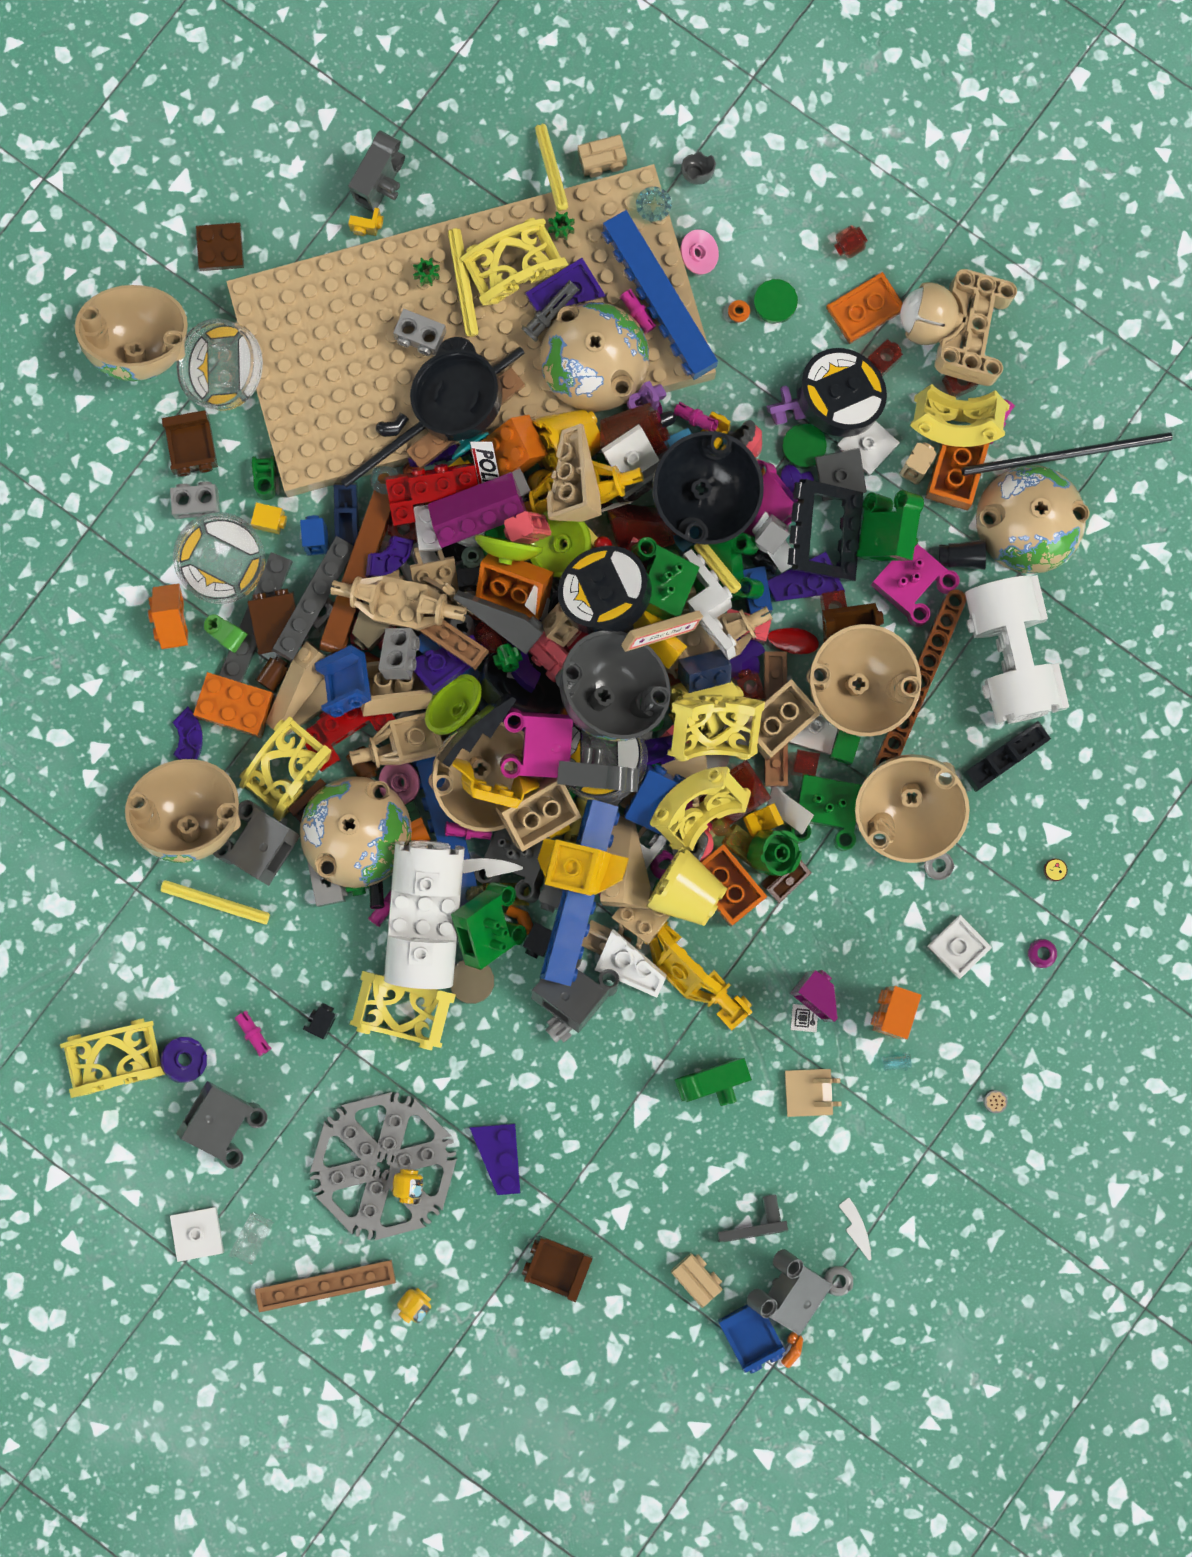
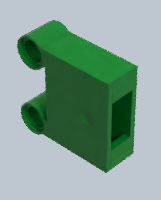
[857,490,924,562]
[690,533,764,601]
[630,537,700,620]
[789,774,861,851]
[451,882,526,970]
[674,1058,752,1106]

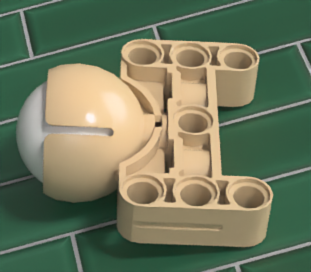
[900,269,1017,386]

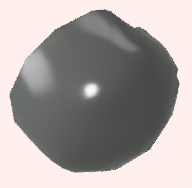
[681,151,716,185]

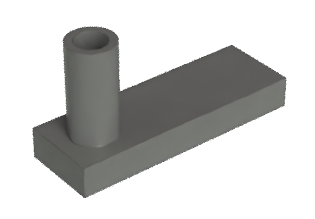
[718,1195,788,1243]

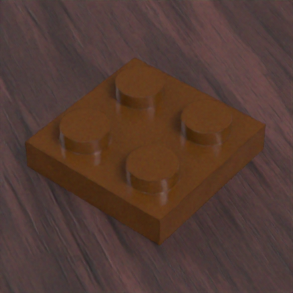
[196,222,244,271]

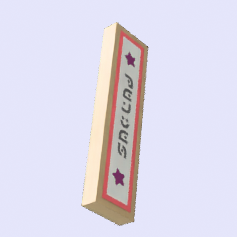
[621,611,703,652]

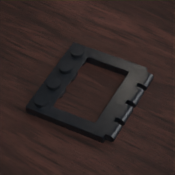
[787,479,863,581]

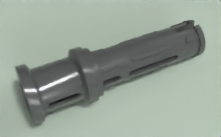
[522,280,580,342]

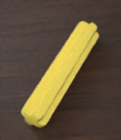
[694,543,741,594]

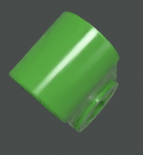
[204,614,248,653]

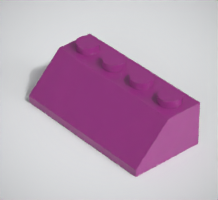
[427,472,527,548]
[790,970,838,1022]

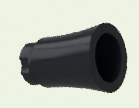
[939,539,986,570]

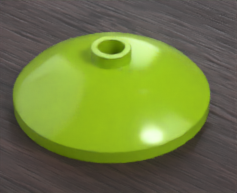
[530,511,591,577]
[475,534,543,565]
[425,674,482,735]

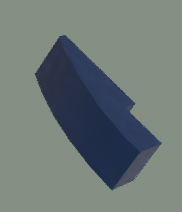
[333,482,359,546]

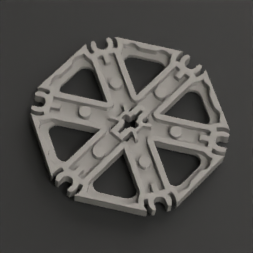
[309,1092,457,1240]

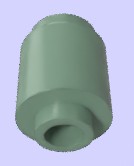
[461,546,484,568]

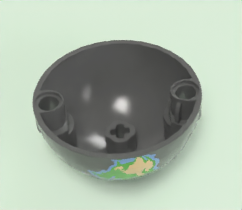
[555,631,670,741]

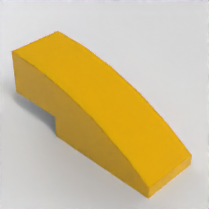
[633,611,687,669]

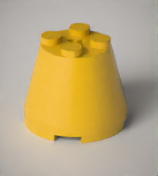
[532,409,606,472]

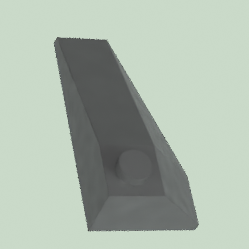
[453,590,544,654]

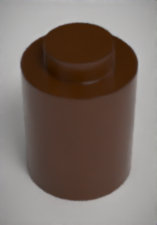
[255,656,288,692]
[346,746,379,779]

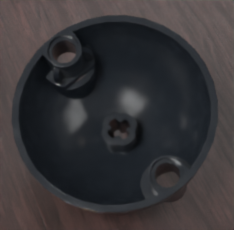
[652,431,764,545]

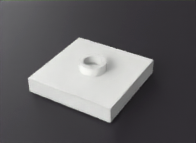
[836,421,900,476]
[601,424,659,473]
[788,702,838,755]
[927,915,992,979]
[170,1207,224,1262]

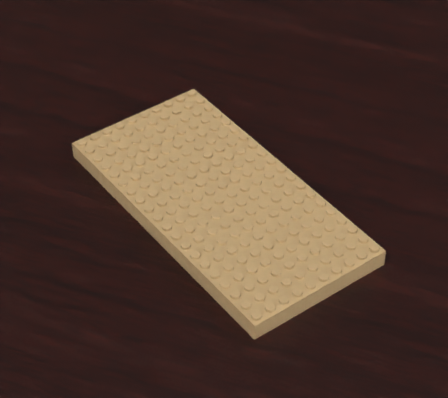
[226,164,716,497]

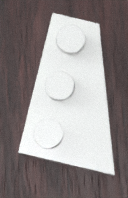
[595,929,667,997]

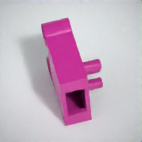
[744,460,798,536]
[871,544,960,627]
[500,708,573,778]

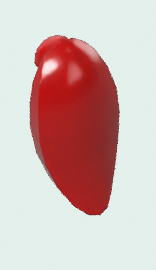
[768,628,819,655]

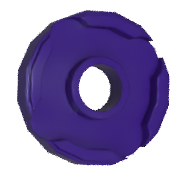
[161,1037,207,1083]

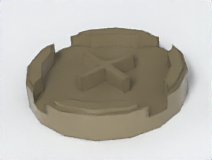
[450,960,494,1004]

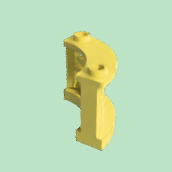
[460,218,568,305]
[910,384,1009,447]
[667,695,765,761]
[239,716,331,822]
[650,767,751,851]
[349,971,456,1050]
[60,1018,166,1098]

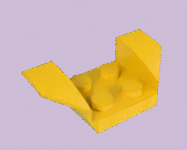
[452,758,540,809]
[537,838,629,896]

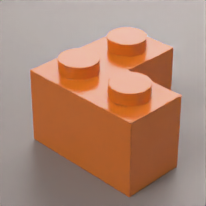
[148,583,189,649]

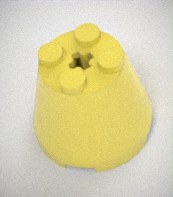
[668,681,744,742]
[647,847,728,926]

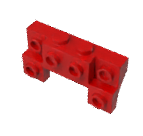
[385,463,478,526]
[299,707,395,772]

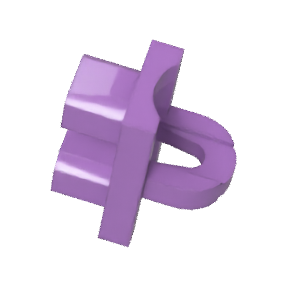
[627,381,666,419]
[766,386,806,425]

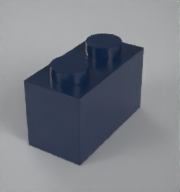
[678,649,731,693]

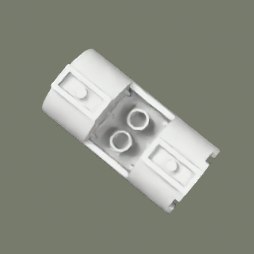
[965,575,1069,725]
[384,840,465,989]

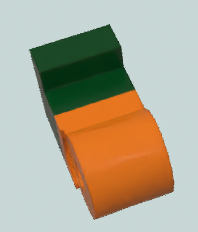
[405,801,431,841]

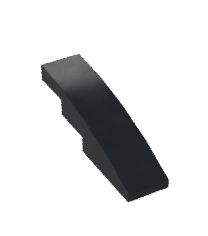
[437,693,516,767]
[963,721,1051,792]

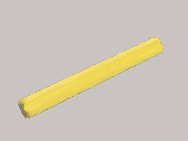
[535,123,568,211]
[448,228,479,337]
[160,880,270,924]

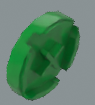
[754,279,798,324]
[782,424,827,469]

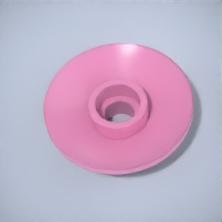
[680,230,719,275]
[379,763,420,804]

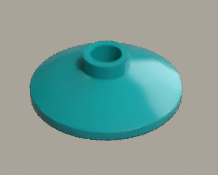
[452,432,489,461]

